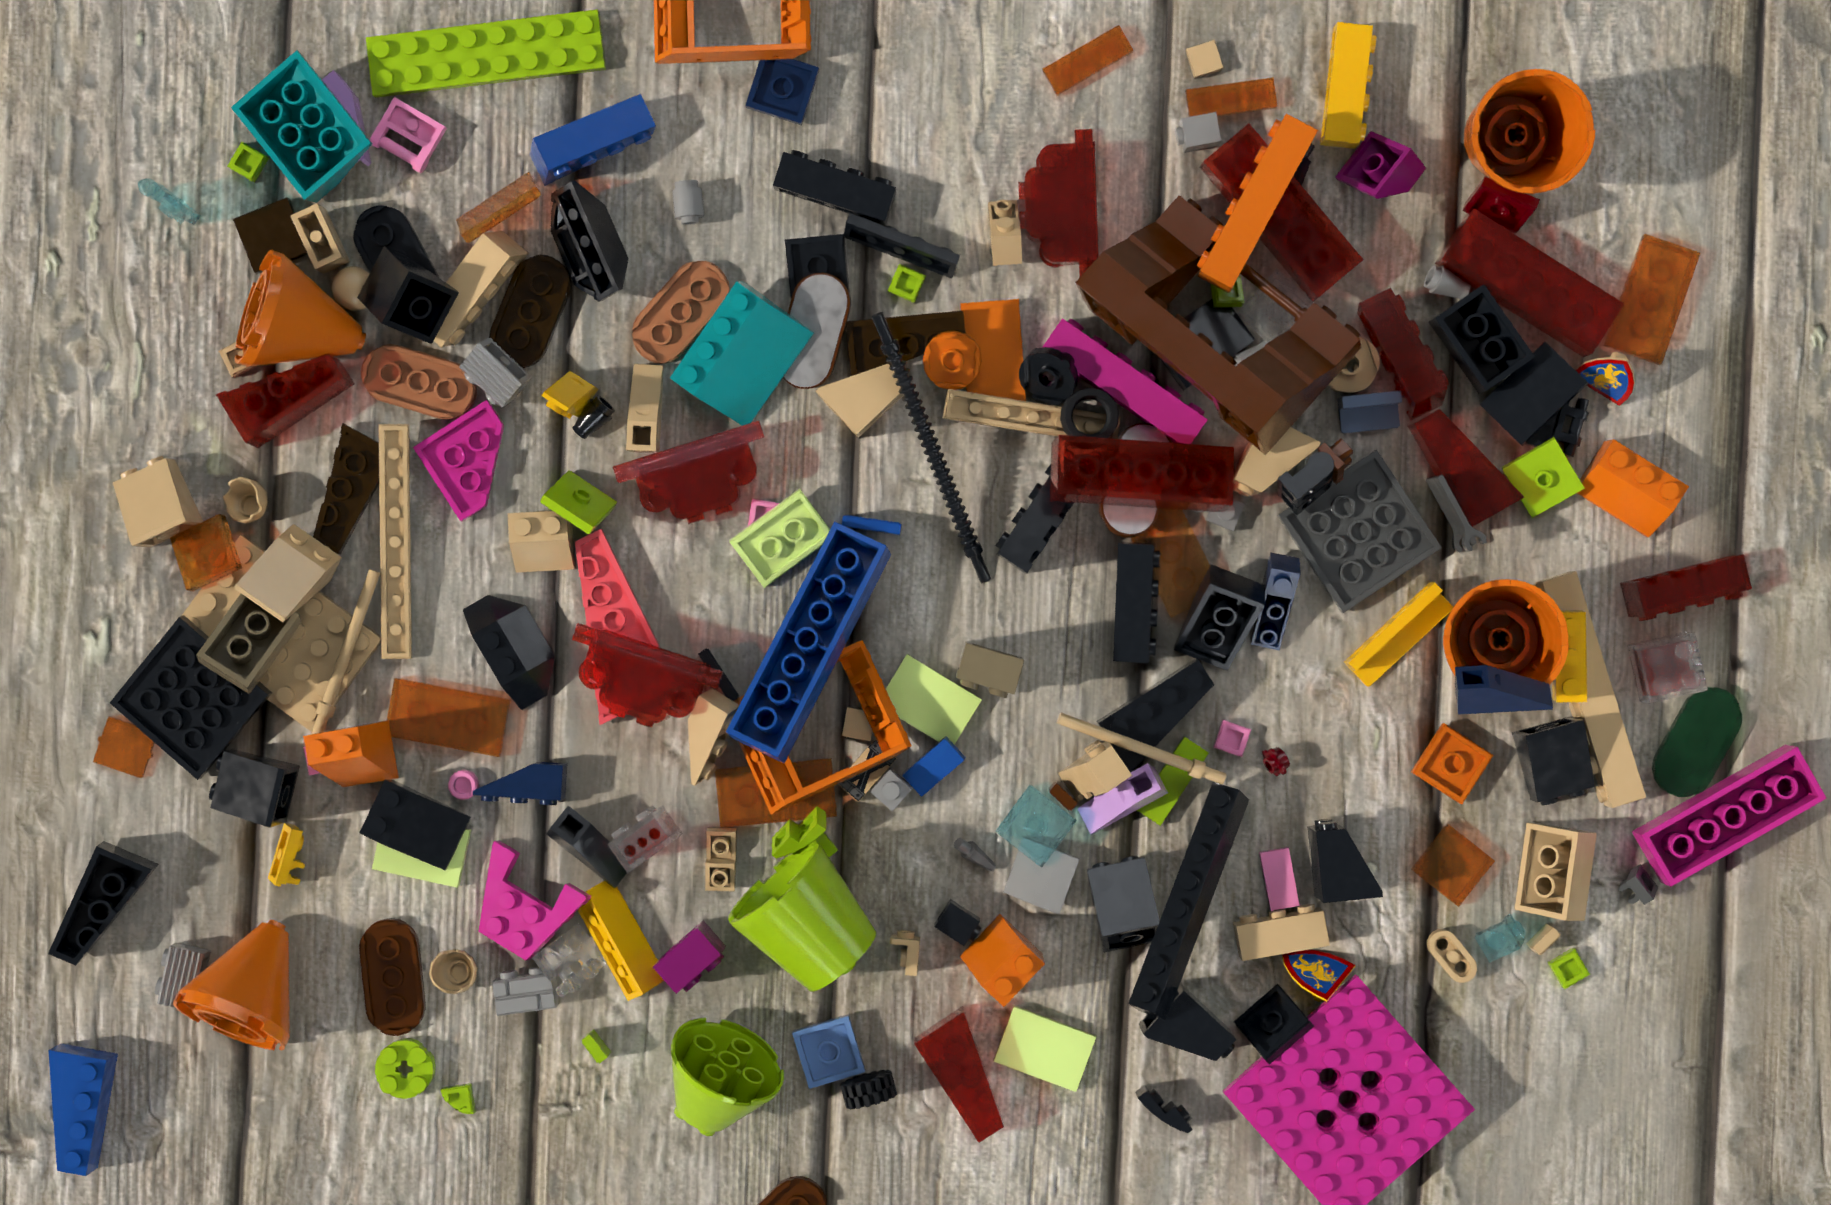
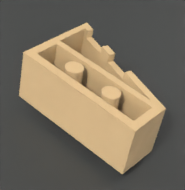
[1058,739,1132,802]

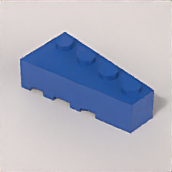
[530,94,656,186]
[48,1043,118,1176]

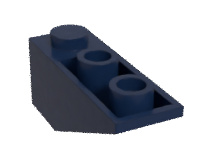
[1251,552,1301,650]
[1455,665,1553,715]
[473,762,568,805]

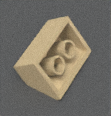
[1515,823,1597,921]

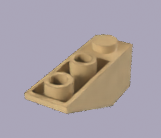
[626,364,663,453]
[688,688,739,786]

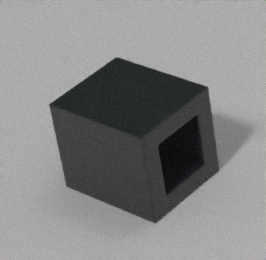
[934,899,982,946]

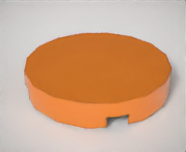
[923,330,982,390]

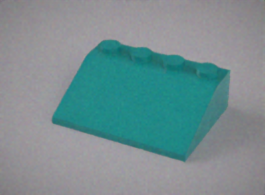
[231,50,373,203]
[670,281,814,428]

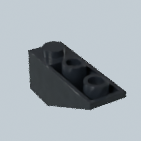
[546,806,633,888]

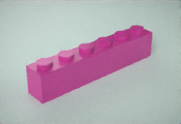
[1042,318,1208,450]

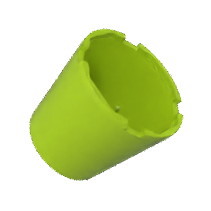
[728,841,877,992]

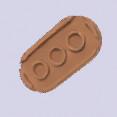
[632,261,730,364]
[361,344,477,420]

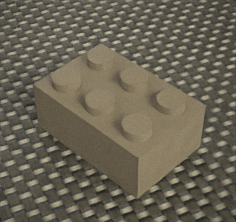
[196,594,301,694]
[956,642,1024,698]

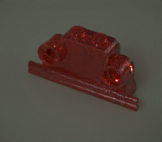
[1018,129,1099,278]
[613,421,765,524]
[572,623,723,727]

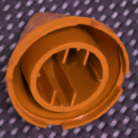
[234,250,366,367]
[173,920,290,1051]

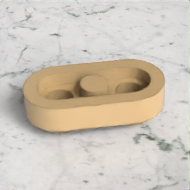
[1427,929,1477,983]

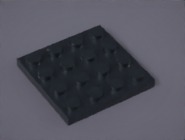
[110,615,272,780]

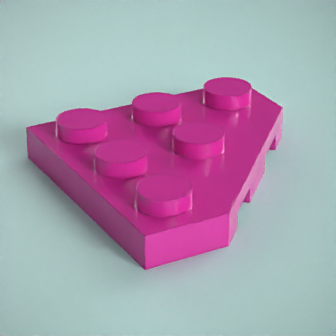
[413,400,504,522]

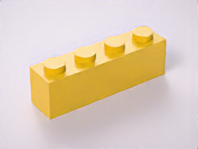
[1320,22,1377,149]

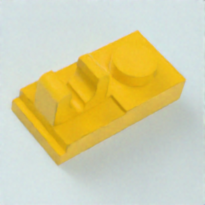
[268,823,305,887]

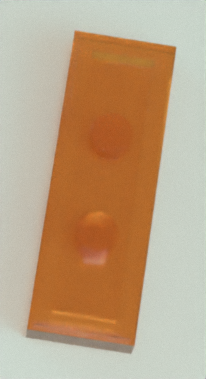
[1042,25,1134,96]
[1185,77,1277,117]

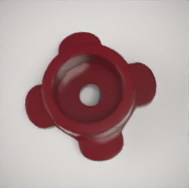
[1262,747,1290,776]

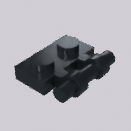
[1525,398,1589,457]

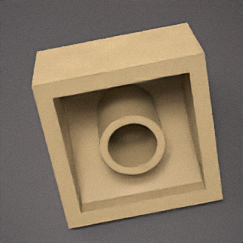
[507,511,575,573]

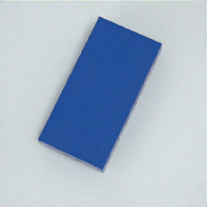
[842,515,902,535]
[902,736,966,797]

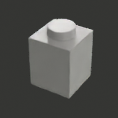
[1175,112,1221,153]
[870,767,912,811]

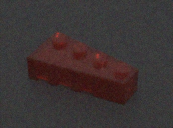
[1357,288,1449,421]
[216,353,355,448]
[1408,409,1524,527]

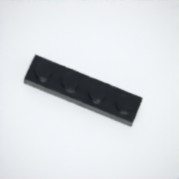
[844,213,960,279]

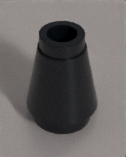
[572,395,615,439]

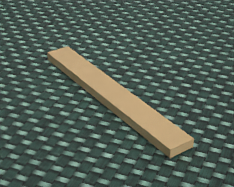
[379,424,412,659]

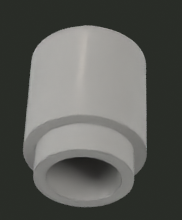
[672,180,704,225]

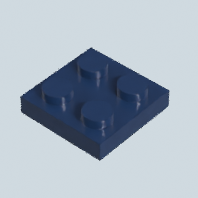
[745,59,820,126]

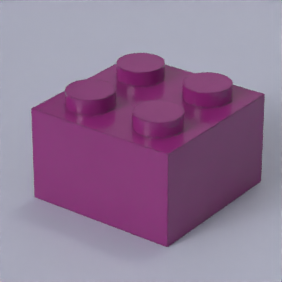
[653,920,726,994]

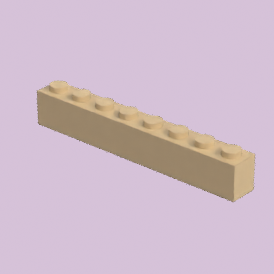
[1535,571,1646,808]

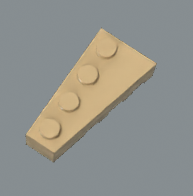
[434,231,529,348]

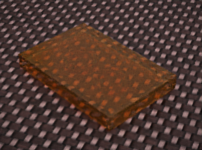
[456,172,541,243]

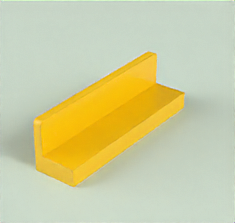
[1344,582,1453,687]
[578,881,664,1001]

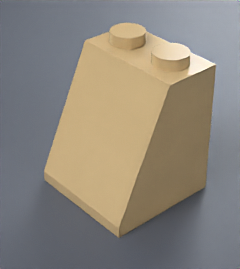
[815,364,904,438]
[1228,427,1321,497]
[113,456,204,547]

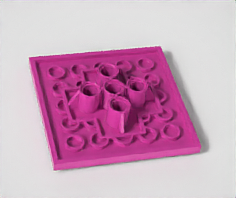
[1223,974,1475,1205]

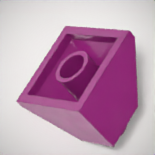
[1335,131,1427,199]

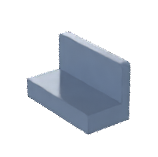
[1337,390,1402,434]

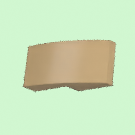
[705,827,737,891]

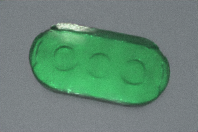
[1652,687,1742,797]

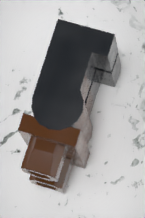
[1277,438,1353,515]

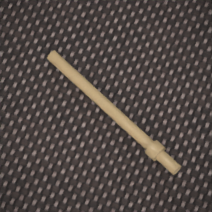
[311,569,380,734]
[1057,713,1226,784]

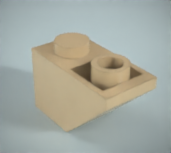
[988,199,1022,266]

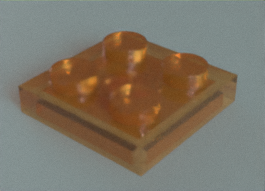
[170,514,242,592]

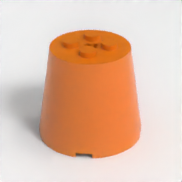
[1464,69,1596,194]
[1443,579,1569,684]

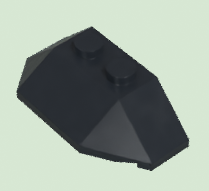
[551,180,629,302]
[463,595,556,710]

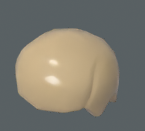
[331,266,370,311]
[223,477,268,524]
[429,949,478,994]

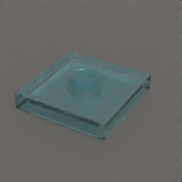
[995,785,1077,867]

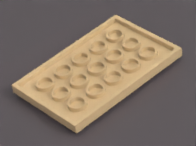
[182,535,381,732]

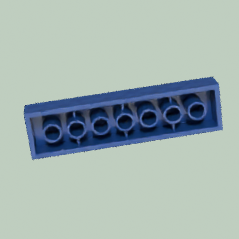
[726,522,891,763]

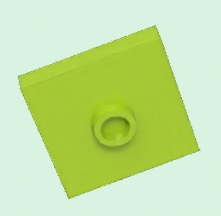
[1502,437,1585,518]
[540,470,617,534]

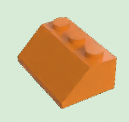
[1577,439,1689,538]

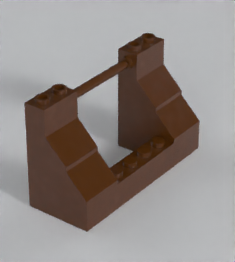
[1075,195,1362,455]

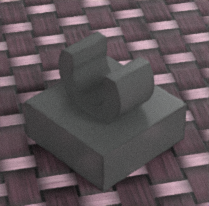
[1619,864,1658,905]

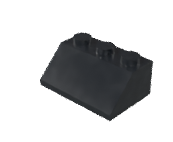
[1428,284,1535,394]

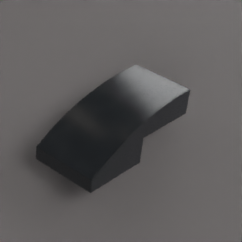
[1135,1085,1193,1133]

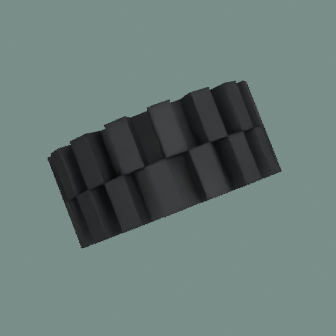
[840,1070,897,1109]

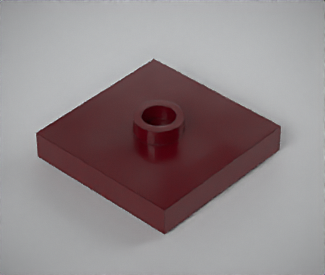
[1462,176,1540,233]

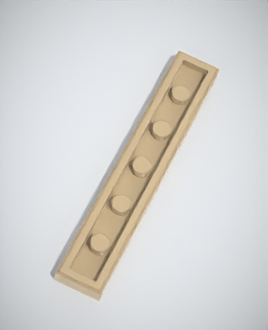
[942,389,1121,446]

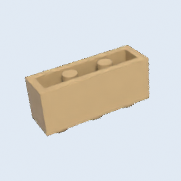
[1233,904,1330,961]

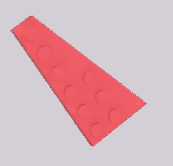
[575,529,679,725]

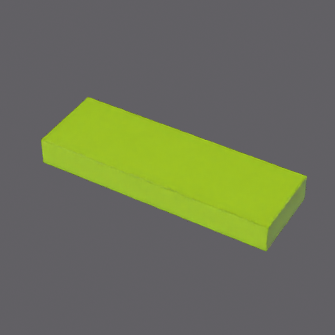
[1137,736,1209,826]

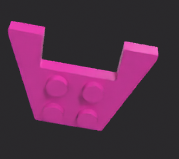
[478,840,591,961]

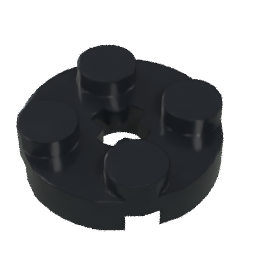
[1019,347,1078,405]

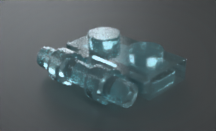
[138,178,201,225]

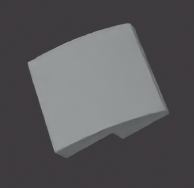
[1003,837,1080,914]

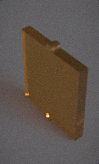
[93,716,155,778]

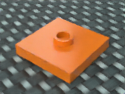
[1411,723,1494,805]

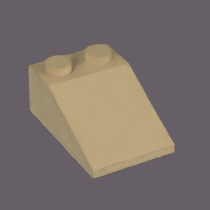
[234,524,342,622]

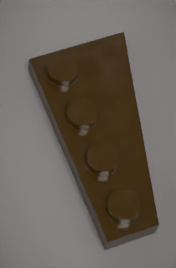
[846,310,966,376]
[313,423,379,554]

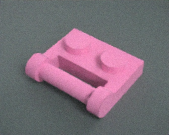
[370,97,447,173]

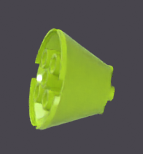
[671,1018,784,1136]

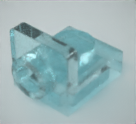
[1474,914,1525,963]

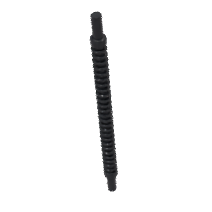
[872,312,991,583]

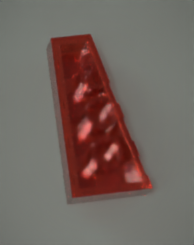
[1620,554,1752,621]
[914,1006,1004,1143]

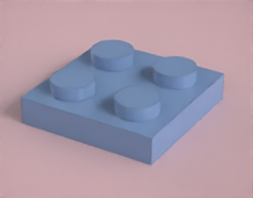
[792,1014,866,1089]

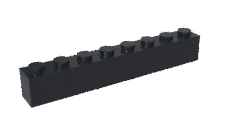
[1128,782,1249,1021]

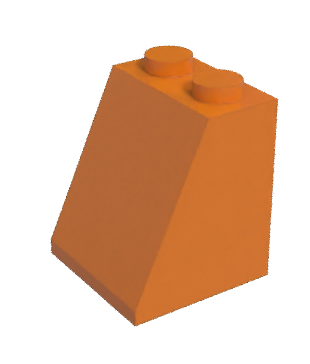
[303,720,399,787]
[960,914,1045,1007]

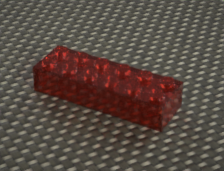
[1200,123,1363,302]
[1435,209,1624,357]
[1050,435,1234,512]

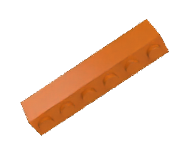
[1196,113,1318,293]

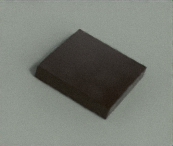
[233,197,308,274]

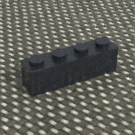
[773,150,896,225]
[1113,542,1161,663]

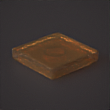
[1411,824,1495,907]

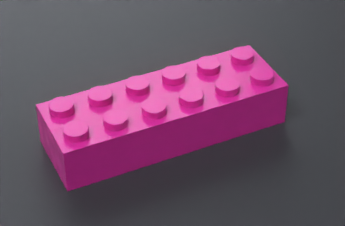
[1632,745,1827,887]

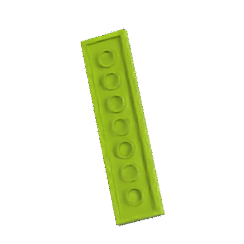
[366,9,606,98]

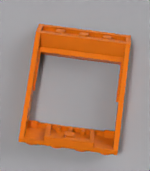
[654,0,812,64]
[734,640,912,815]

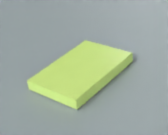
[729,489,830,588]
[886,654,982,745]
[372,828,471,888]
[993,1005,1096,1092]

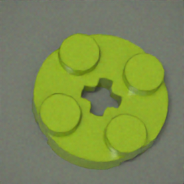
[375,1038,436,1099]

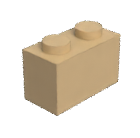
[290,203,350,274]

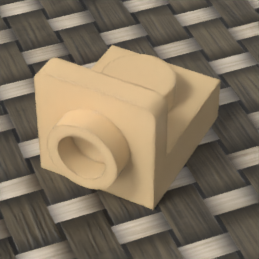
[890,930,921,976]

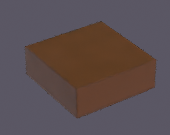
[1048,781,1078,811]

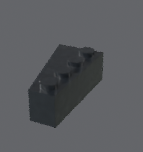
[995,456,1092,574]
[1096,659,1215,773]
[48,841,159,966]

